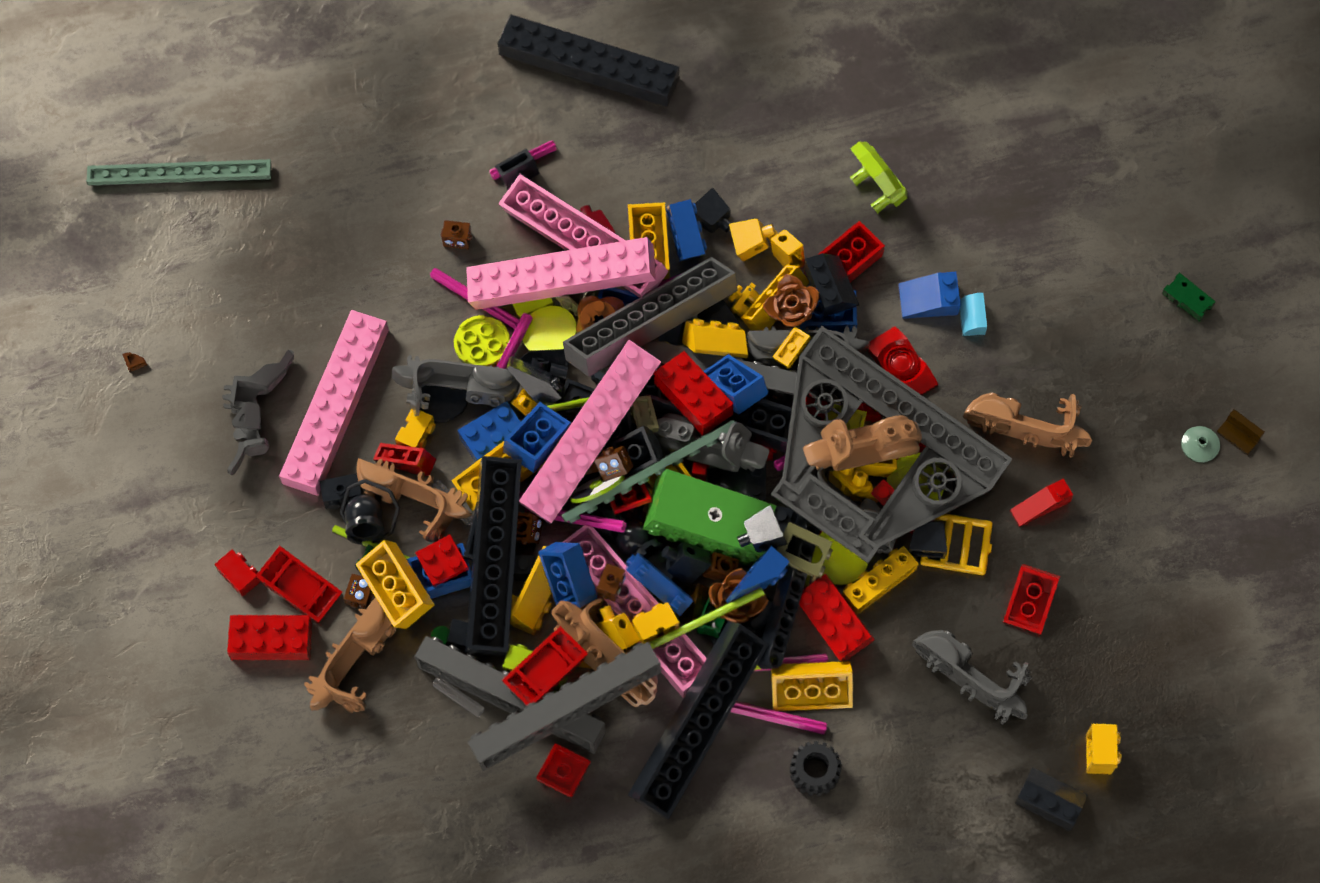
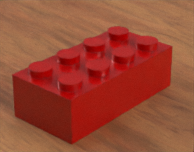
[804,221,885,282]
[654,351,733,436]
[799,574,875,662]
[227,615,312,660]

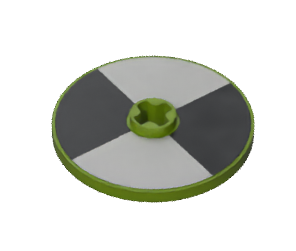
[570,475,625,503]

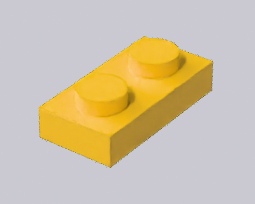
[773,327,811,369]

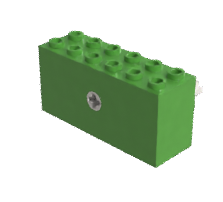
[643,469,776,566]

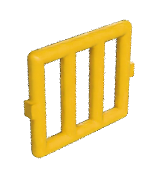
[920,514,993,575]

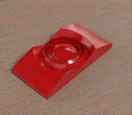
[867,326,938,395]
[255,545,342,624]
[502,626,588,706]

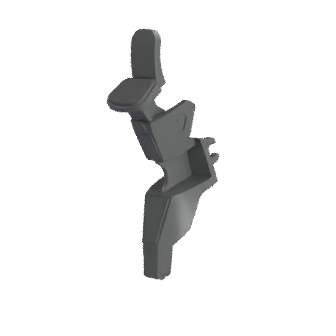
[222,350,294,475]

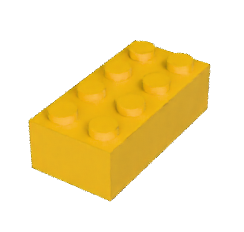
[628,202,670,279]
[356,540,435,629]

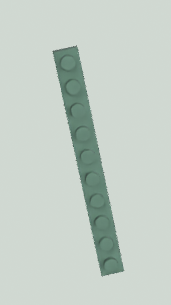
[86,159,271,186]
[561,420,735,523]

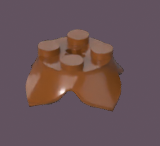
[762,274,819,327]
[576,296,625,333]
[709,568,769,624]

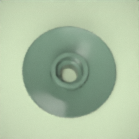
[1181,426,1220,463]

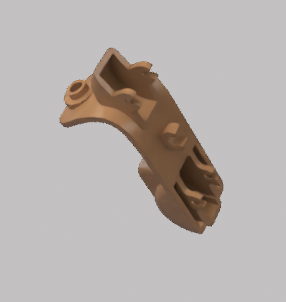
[963,393,1092,458]
[803,415,922,471]
[357,458,473,543]
[304,597,396,713]
[552,598,658,707]

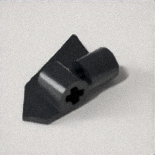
[520,349,569,384]

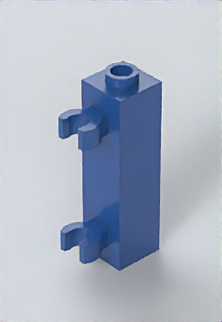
[625,553,693,616]

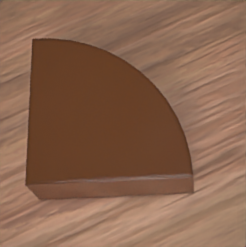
[122,352,147,372]

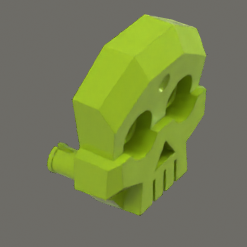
[850,142,907,213]

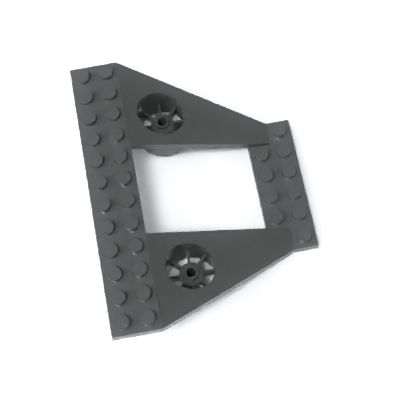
[771,326,1012,563]

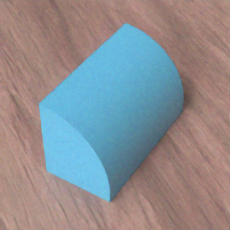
[960,293,987,336]

